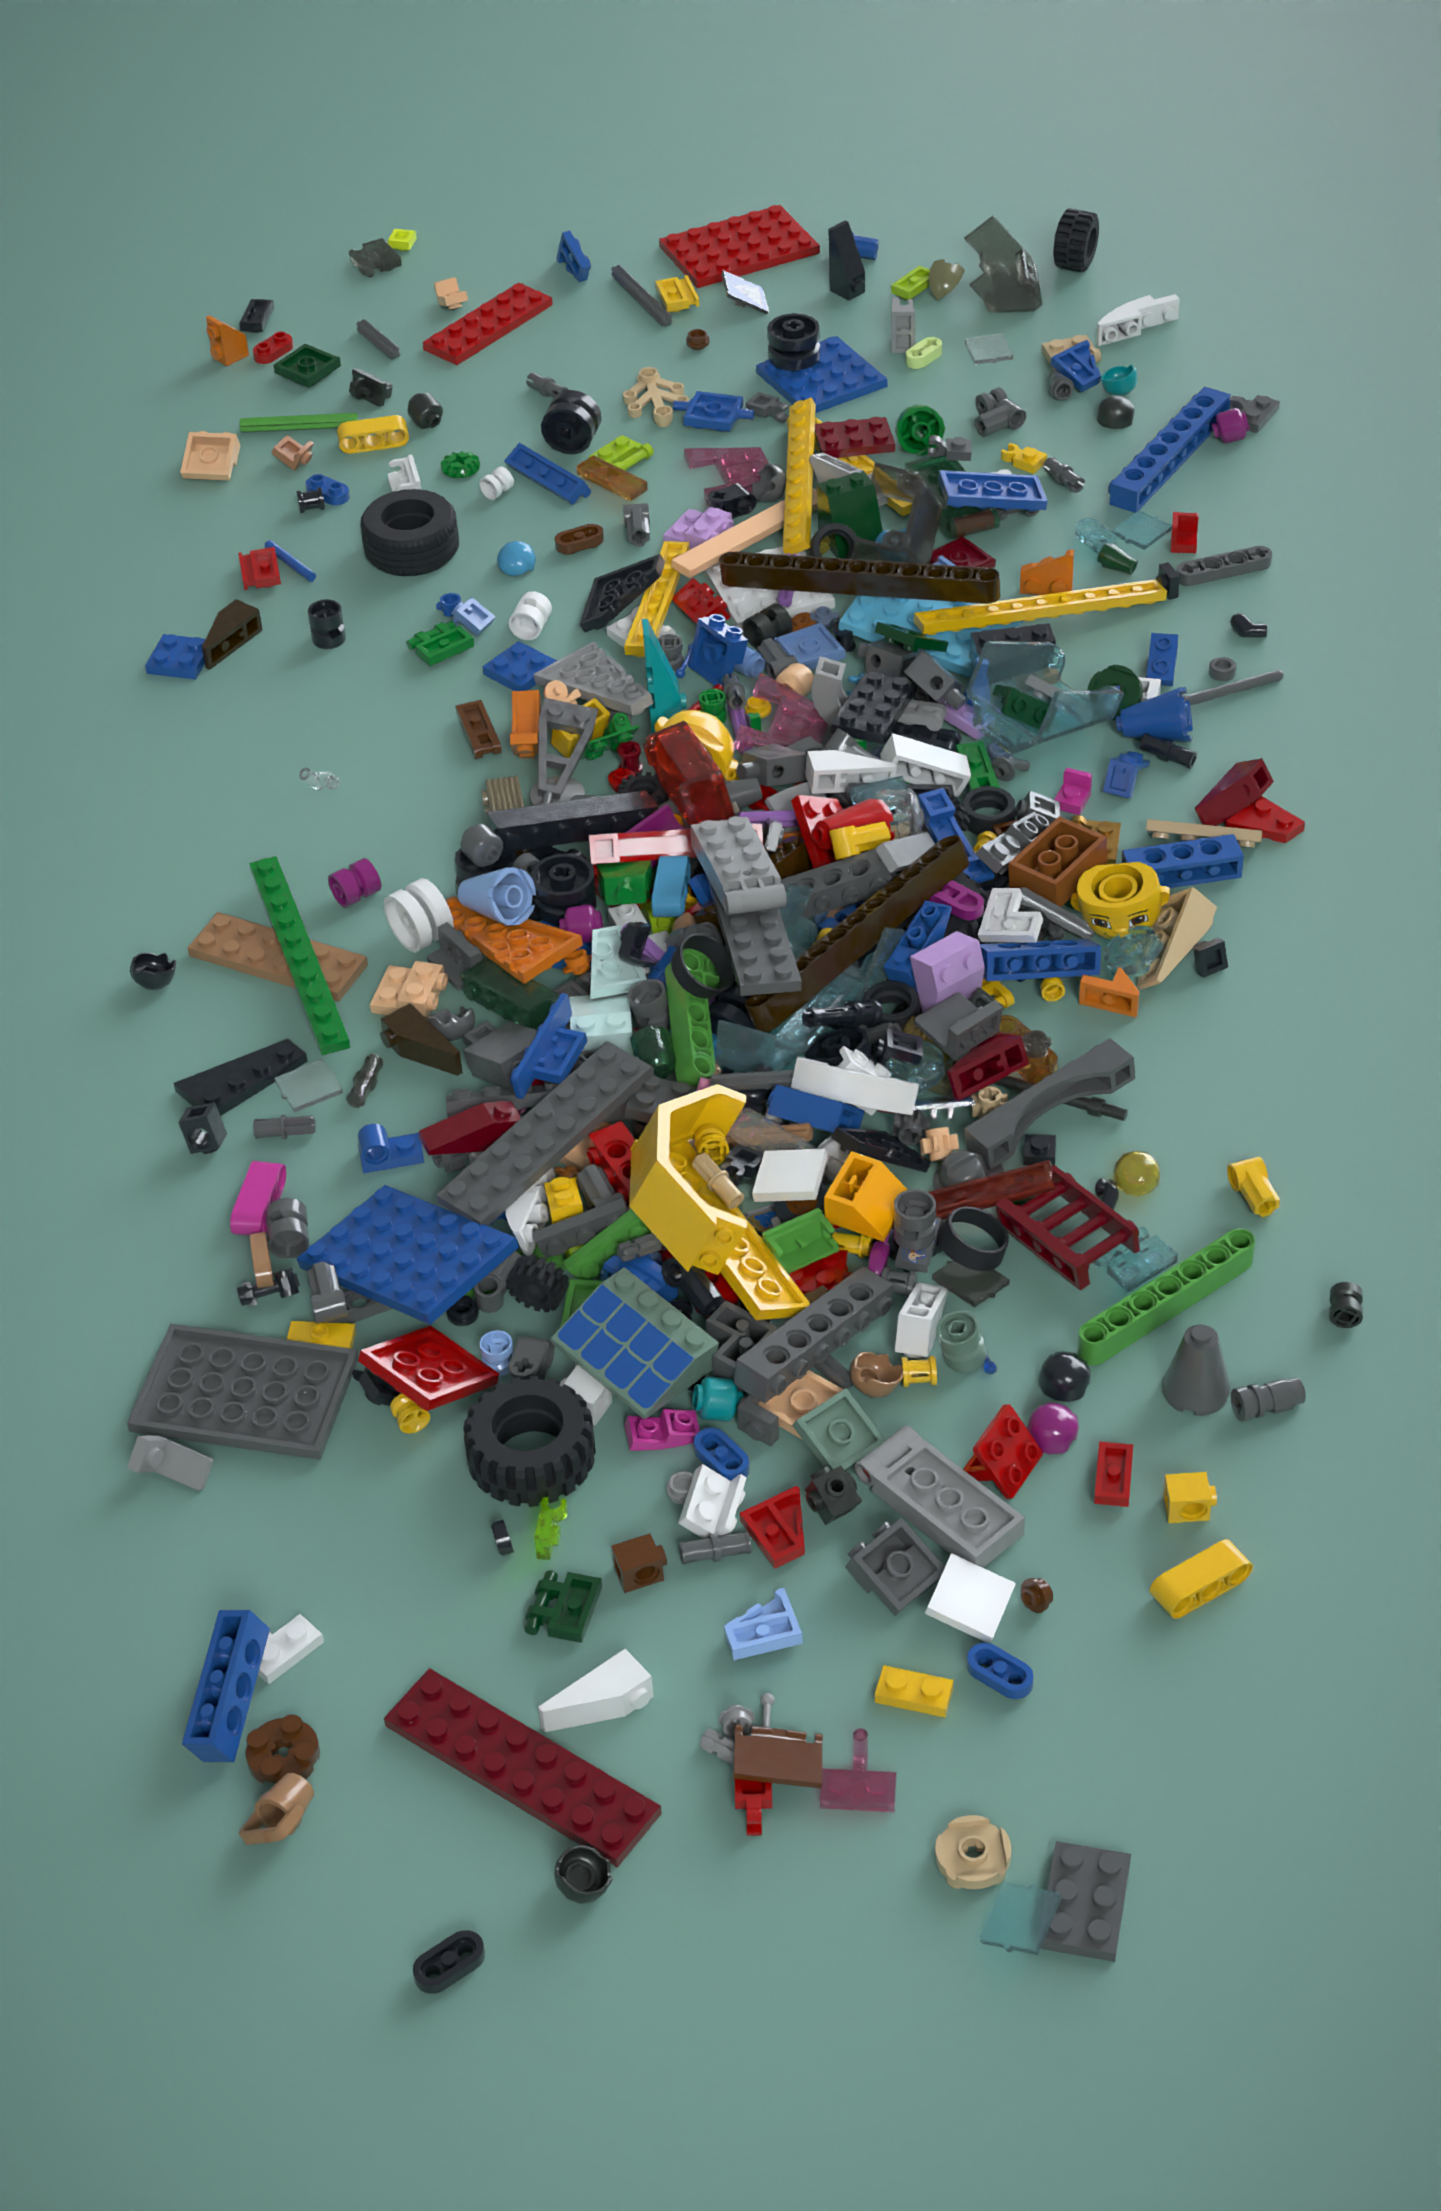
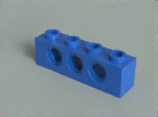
[1122,834,1244,888]
[980,939,1101,981]
[182,1610,270,1763]

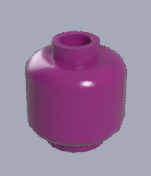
[1212,408,1250,444]
[559,904,603,943]

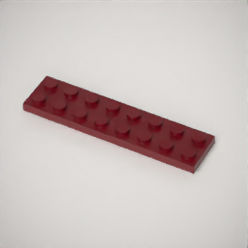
[384,1668,662,1868]

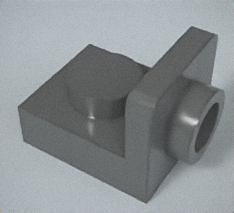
[1015,791,1060,825]

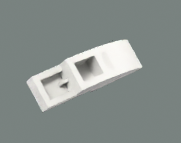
[1096,294,1180,346]
[505,1168,555,1256]

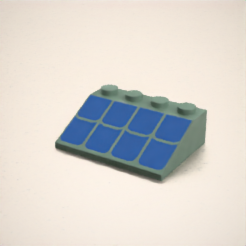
[551,1267,719,1420]

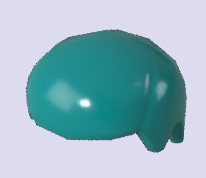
[1101,364,1138,395]

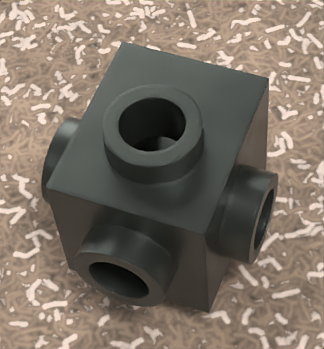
[804,1465,862,1525]

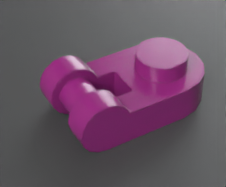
[930,881,984,921]

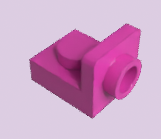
[1054,768,1092,815]

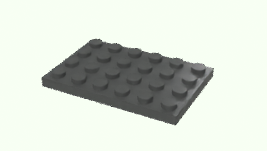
[127,1323,359,1460]

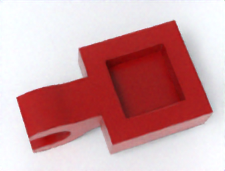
[734,1779,772,1836]

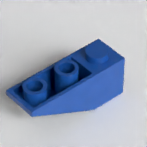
[883,900,952,994]

